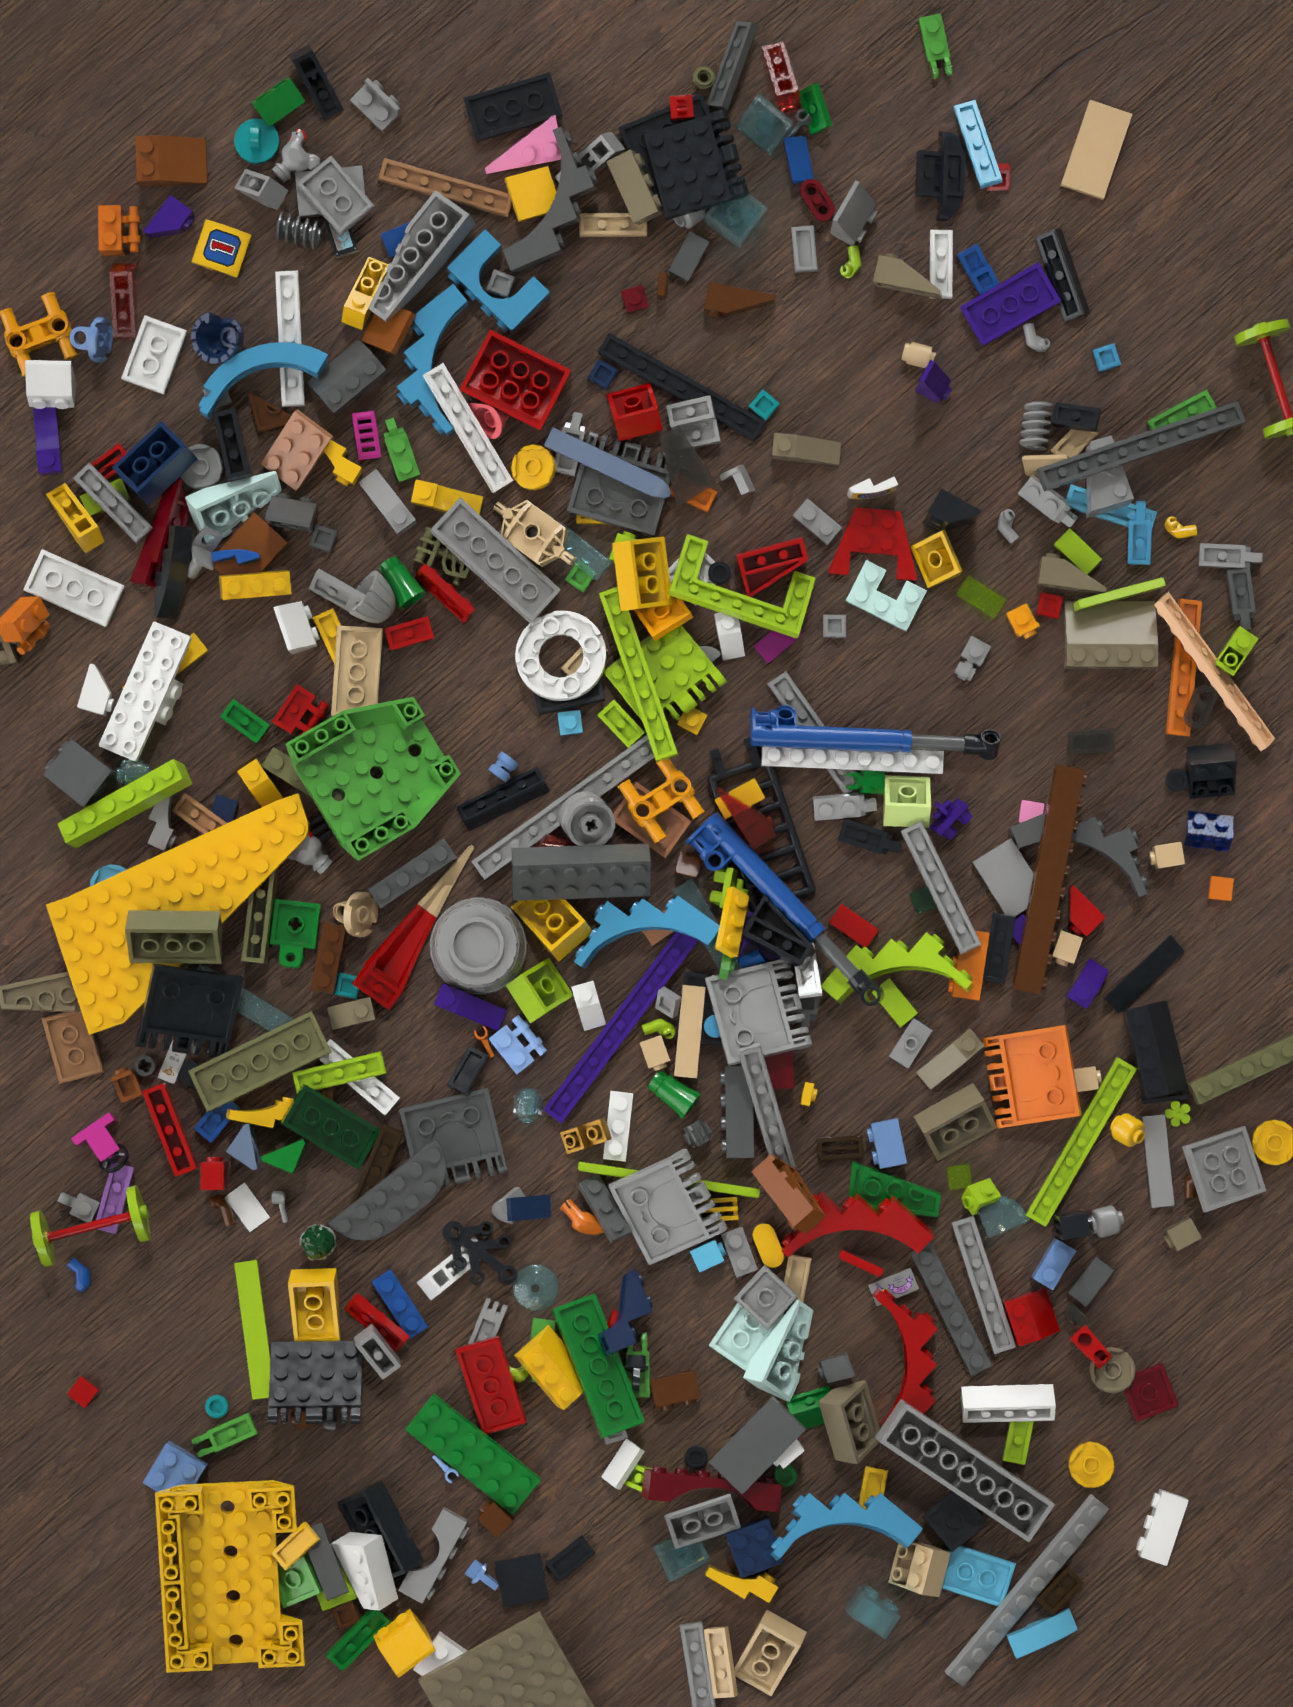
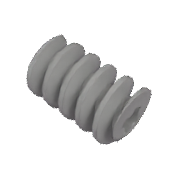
[1020,401,1053,451]

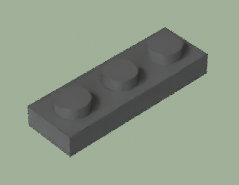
[578,1174,632,1244]

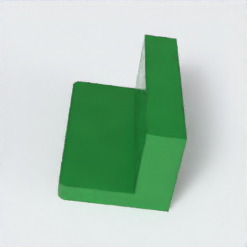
[250,77,305,126]
[786,1385,831,1429]

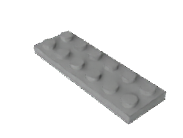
[429,497,561,623]

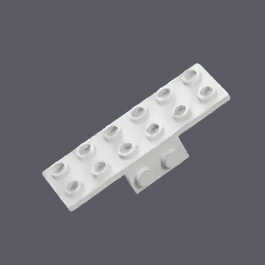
[99,622,192,762]

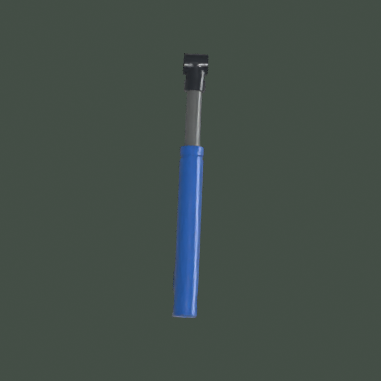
[749,705,1001,760]
[685,812,885,1006]

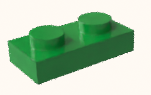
[797,83,832,135]
[220,699,270,744]

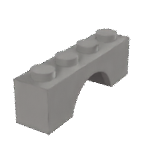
[398,1507,469,1604]

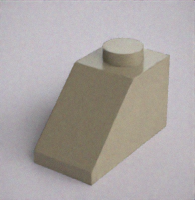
[327,997,377,1030]

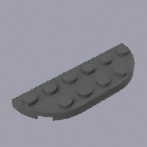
[328,1138,446,1240]

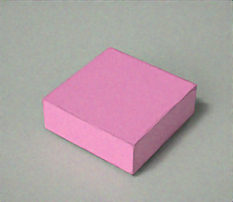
[1018,800,1044,823]

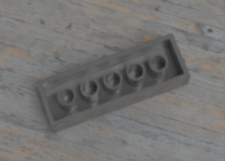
[512,843,651,901]

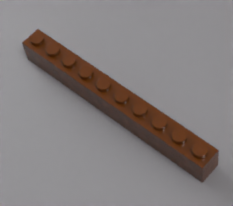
[1012,763,1087,994]

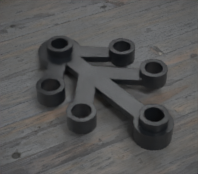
[442,1221,517,1285]

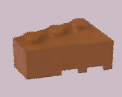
[751,1154,826,1234]

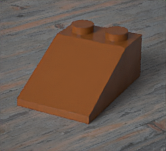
[135,135,208,187]

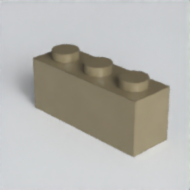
[606,149,663,225]

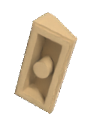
[1022,454,1070,476]

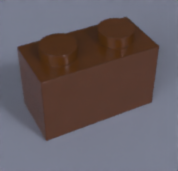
[650,1369,701,1410]

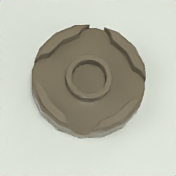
[1090,1347,1136,1394]

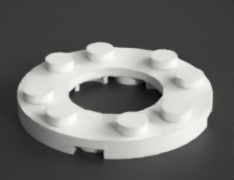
[515,611,607,701]

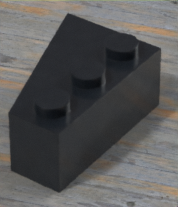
[742,895,815,971]

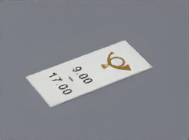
[157,1040,186,1084]

